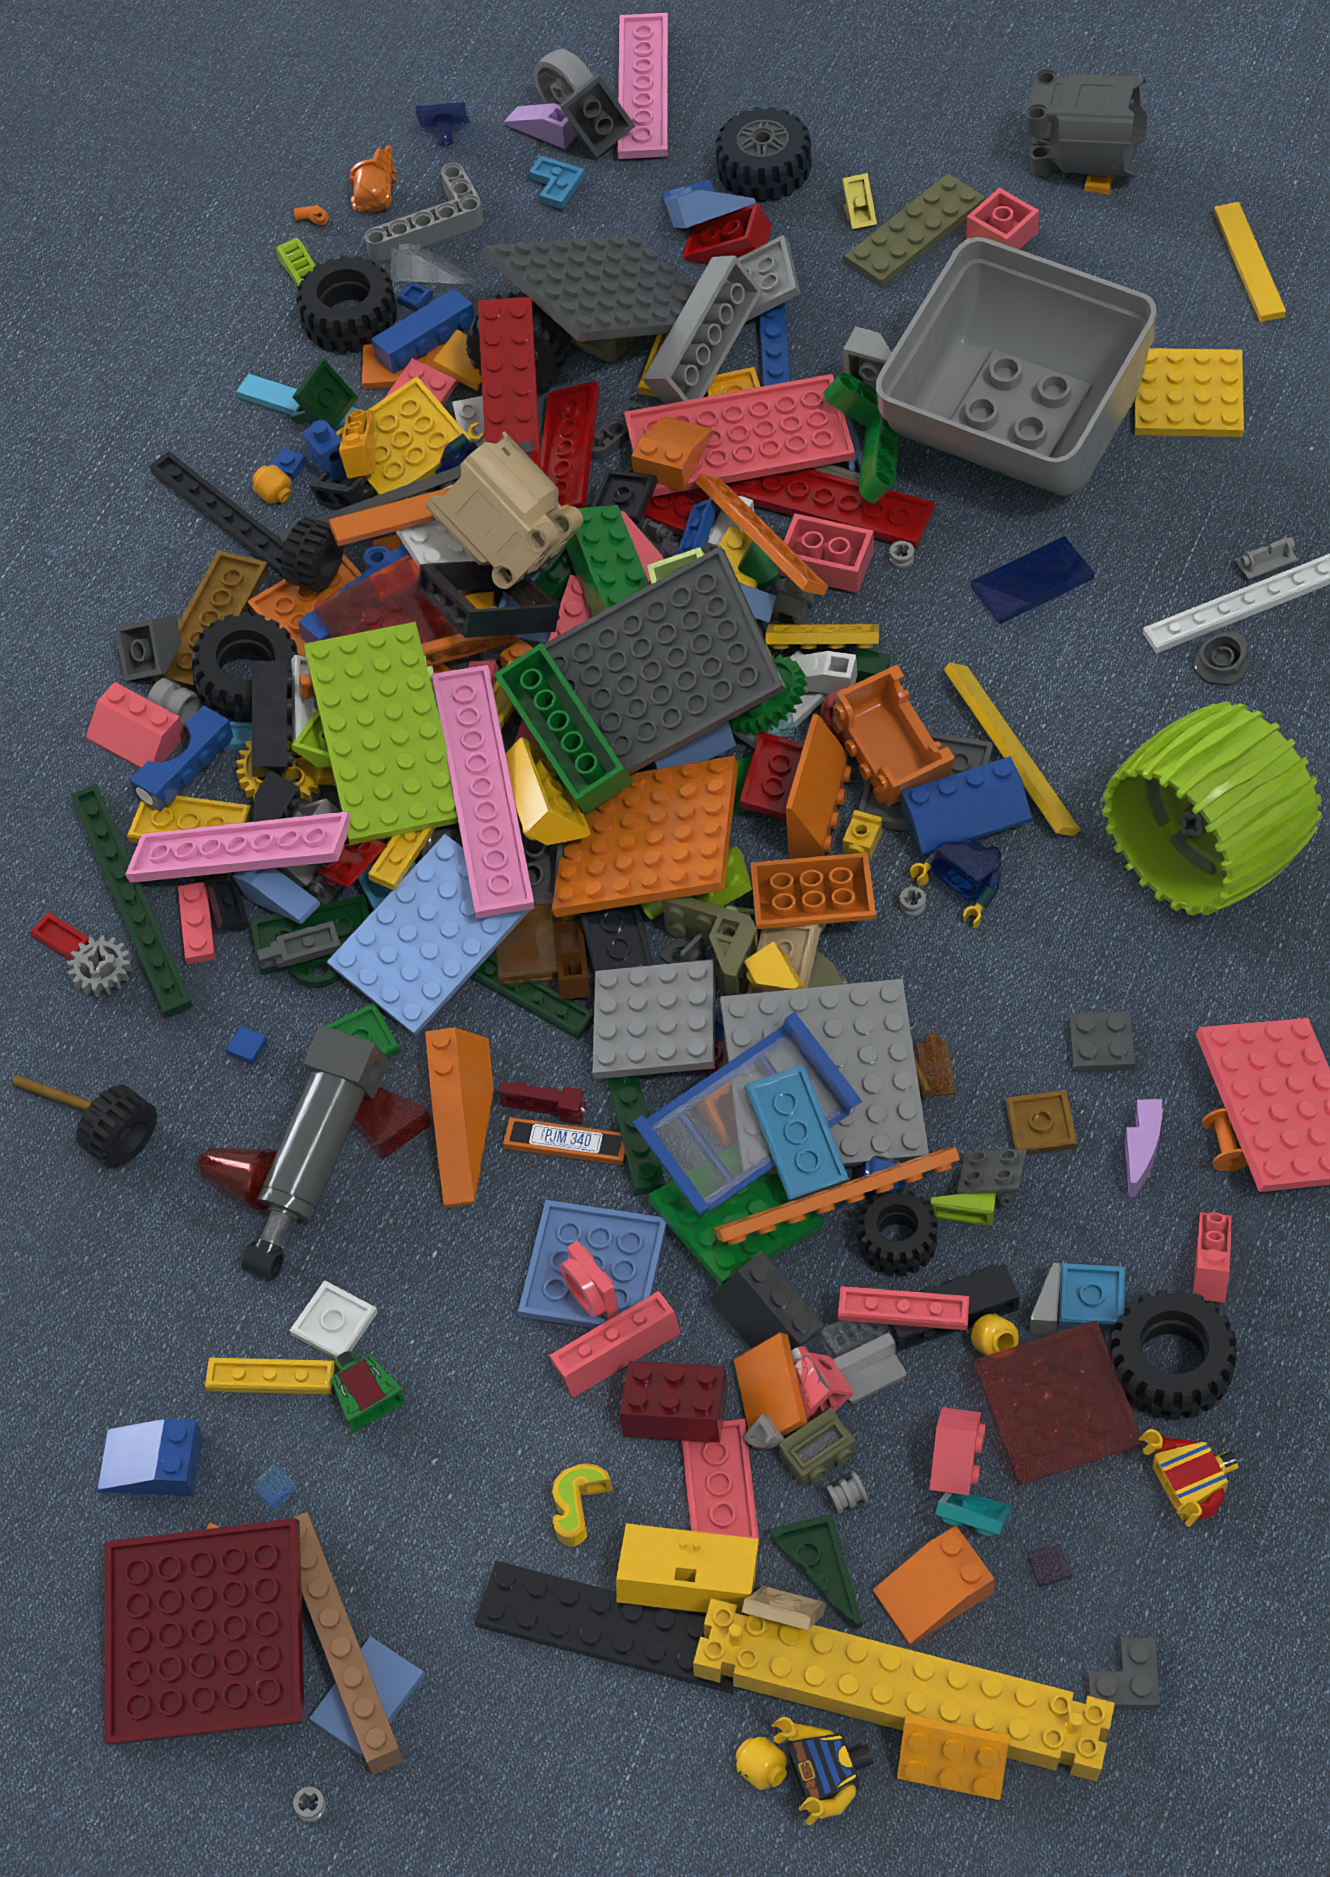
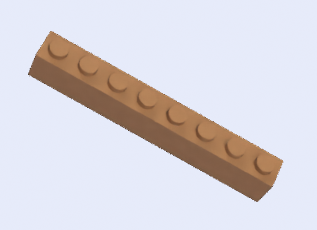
[293,1512,404,1775]

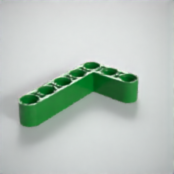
[824,372,900,503]

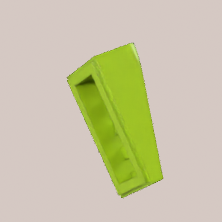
[276,238,316,286]
[930,1192,996,1226]

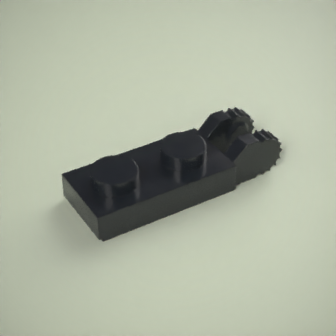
[202,872,249,930]

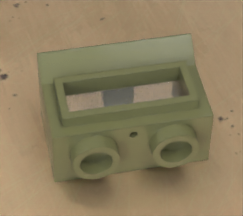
[779,1407,856,1487]

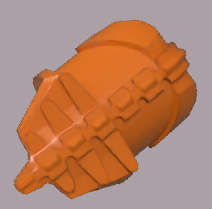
[350,145,398,213]

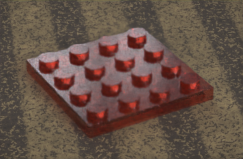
[314,554,461,644]
[973,1320,1144,1487]

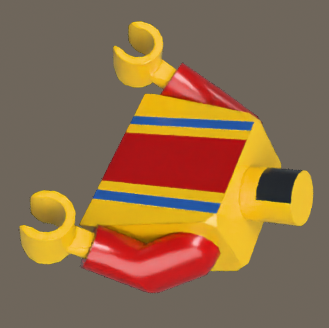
[1139,1429,1238,1527]

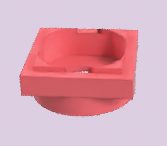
[559,1240,619,1320]

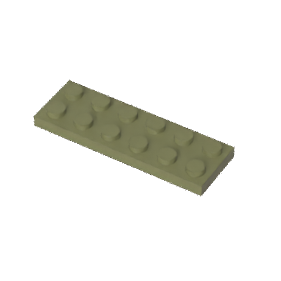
[844,173,986,288]

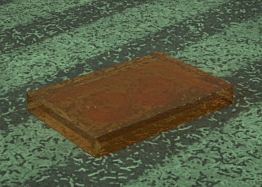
[496,903,558,984]

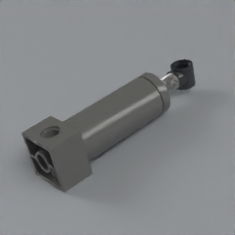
[241,1025,390,1281]

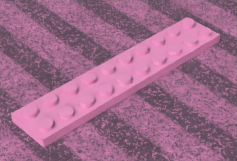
[432,665,535,918]

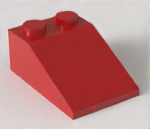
[682,204,772,263]

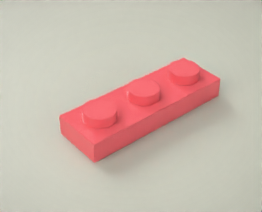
[178,882,216,965]

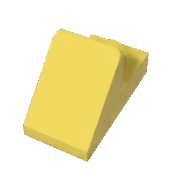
[841,173,877,229]

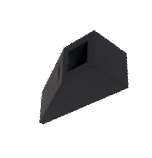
[253,770,302,822]

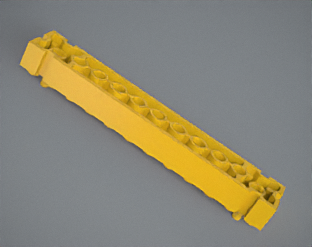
[693,1598,1115,1782]

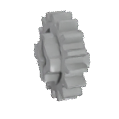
[67,935,133,997]

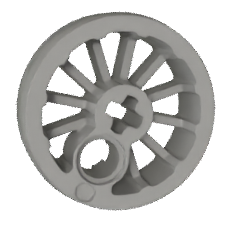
[534,49,593,105]

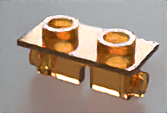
[917,1032,956,1097]

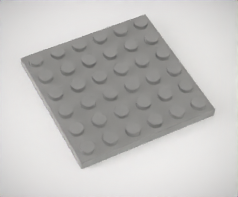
[720,979,929,1175]

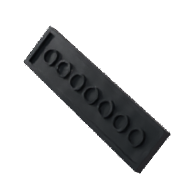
[474,1561,735,1694]

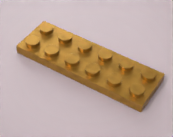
[152,550,269,692]

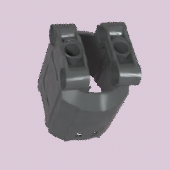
[1025,68,1148,178]

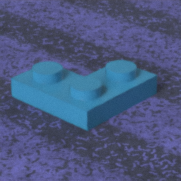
[529,156,585,209]

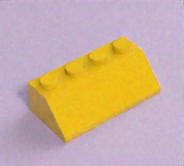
[505,737,591,845]

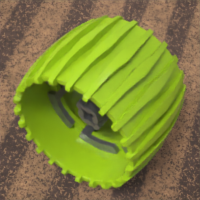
[1102,701,1322,916]

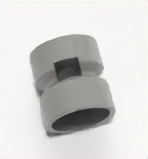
[148,678,201,727]

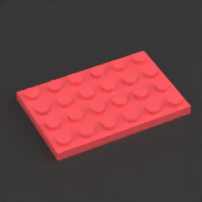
[1196,1018,1330,1192]

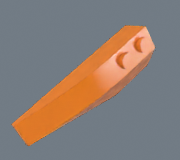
[425,1027,494,1208]

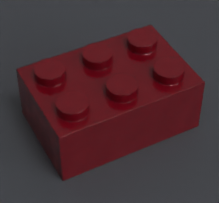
[620,1361,728,1443]

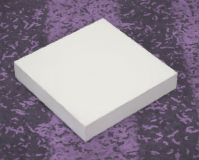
[289,1280,378,1359]

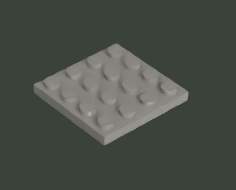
[592,960,715,1079]

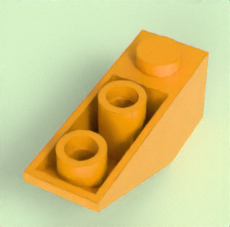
[339,409,376,479]

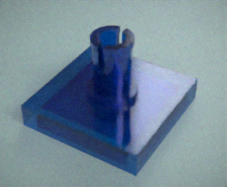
[416,102,470,146]

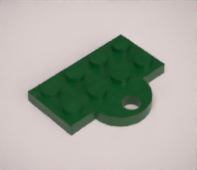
[250,895,369,988]

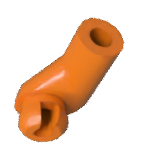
[294,205,328,225]

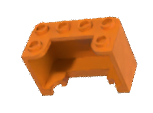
[831,664,955,807]

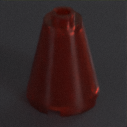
[199,1148,277,1210]

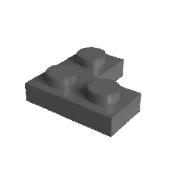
[1088,1638,1160,1709]

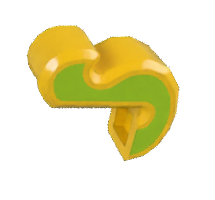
[552,1464,613,1547]

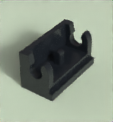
[309,472,375,509]

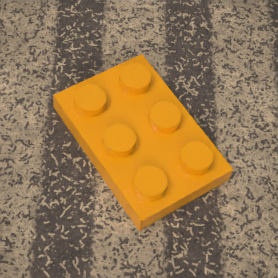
[897,1714,1010,1800]

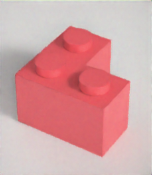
[929,1407,986,1496]

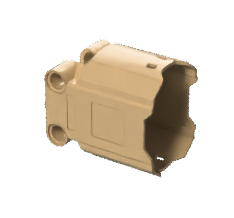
[425,431,583,589]

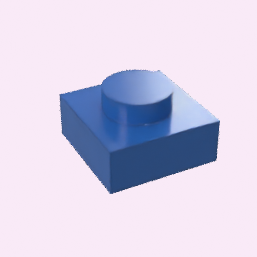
[270,448,306,481]

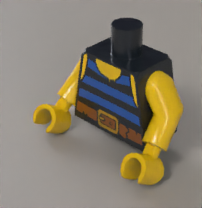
[771,1717,874,1825]

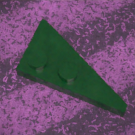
[770,1514,862,1629]

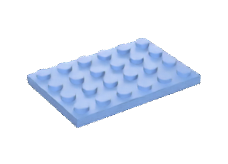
[327,834,531,1037]

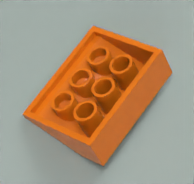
[786,714,853,859]
[750,852,876,929]

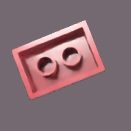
[779,514,874,593]

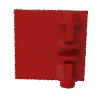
[316,836,387,889]

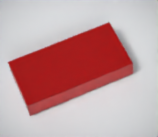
[29,912,89,961]

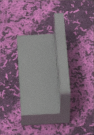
[833,1332,907,1404]

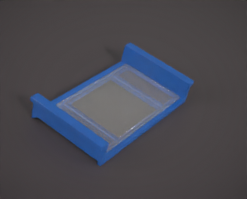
[632,1012,862,1217]

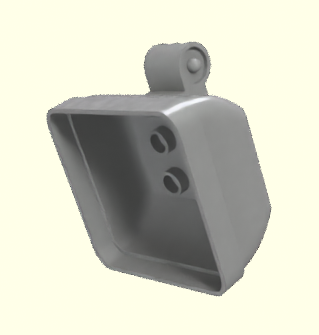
[876,237,1157,496]

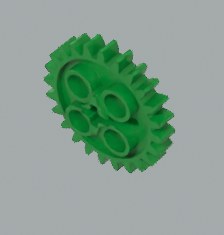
[728,654,808,735]

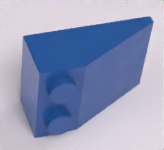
[97,1419,203,1496]

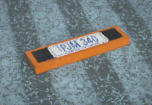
[503,1117,626,1166]

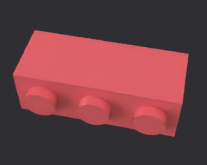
[86,682,186,769]

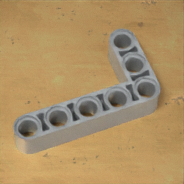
[364,163,484,262]

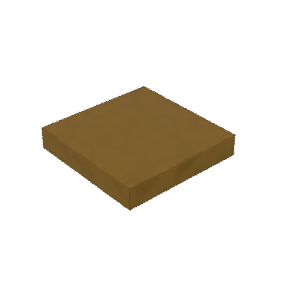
[1005,1090,1078,1155]

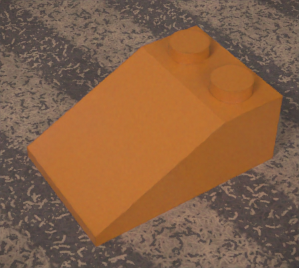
[631,416,714,491]
[872,1526,995,1646]

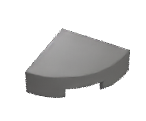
[742,1414,784,1449]

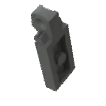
[257,921,341,969]

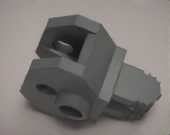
[773,575,819,625]

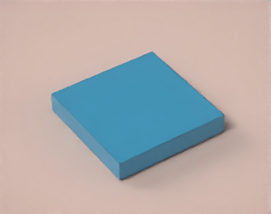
[1059,1263,1125,1329]

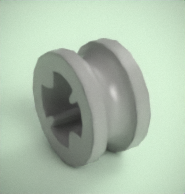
[890,541,914,568]
[900,886,926,917]
[293,1787,326,1822]

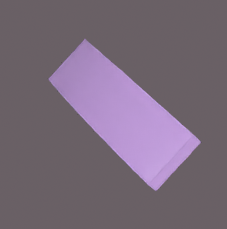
[1125,1099,1162,1197]

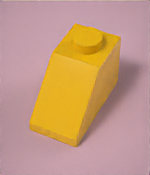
[744,941,805,992]

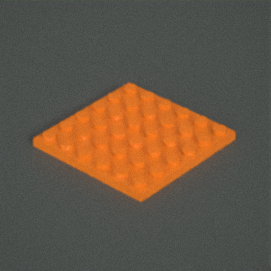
[552,756,738,917]

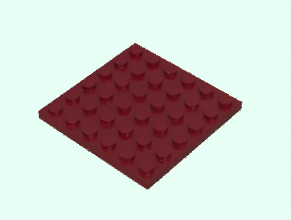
[105,1518,305,1746]

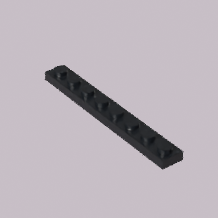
[149,451,285,578]

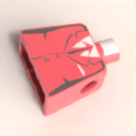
[791,1346,854,1428]

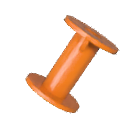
[1202,1108,1248,1172]

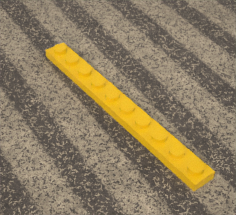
[368,661,515,891]

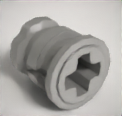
[827,1472,869,1514]

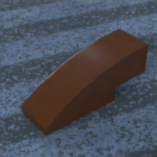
[553,919,590,1000]

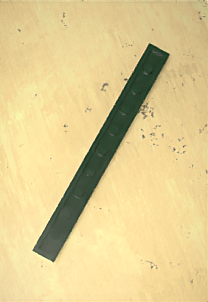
[70,784,193,1018]

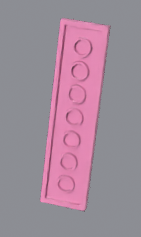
[618,13,668,159]
[125,812,350,883]

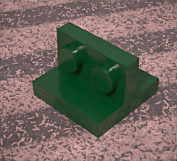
[291,359,358,430]

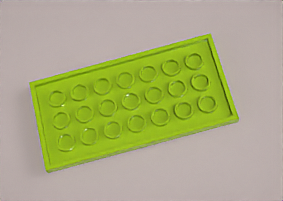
[304,622,458,845]

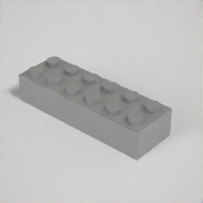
[643,256,763,405]

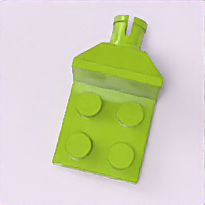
[641,846,752,920]

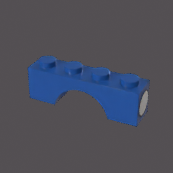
[130,705,234,812]

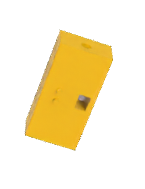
[616,1523,759,1617]

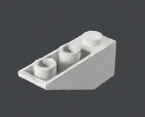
[784,651,857,694]

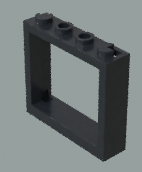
[417,561,560,638]

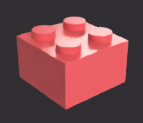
[966,188,1039,250]

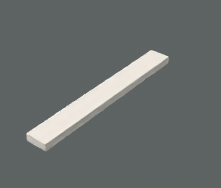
[1143,554,1330,654]

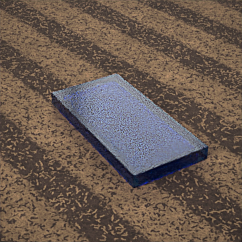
[971,536,1095,624]

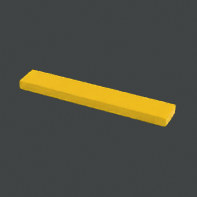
[1214,202,1286,322]

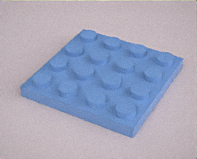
[518,1200,668,1328]

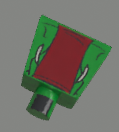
[331,1351,406,1433]

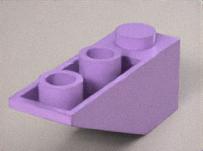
[504,103,578,149]

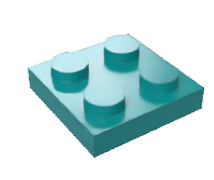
[935,1492,1013,1536]

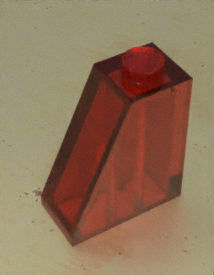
[352,1087,432,1159]

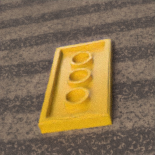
[127,795,253,843]

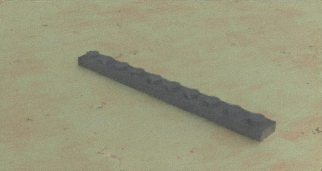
[279,439,537,542]

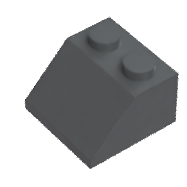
[115,616,181,681]

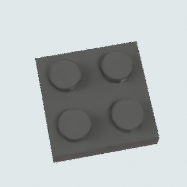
[1069,1011,1136,1072]

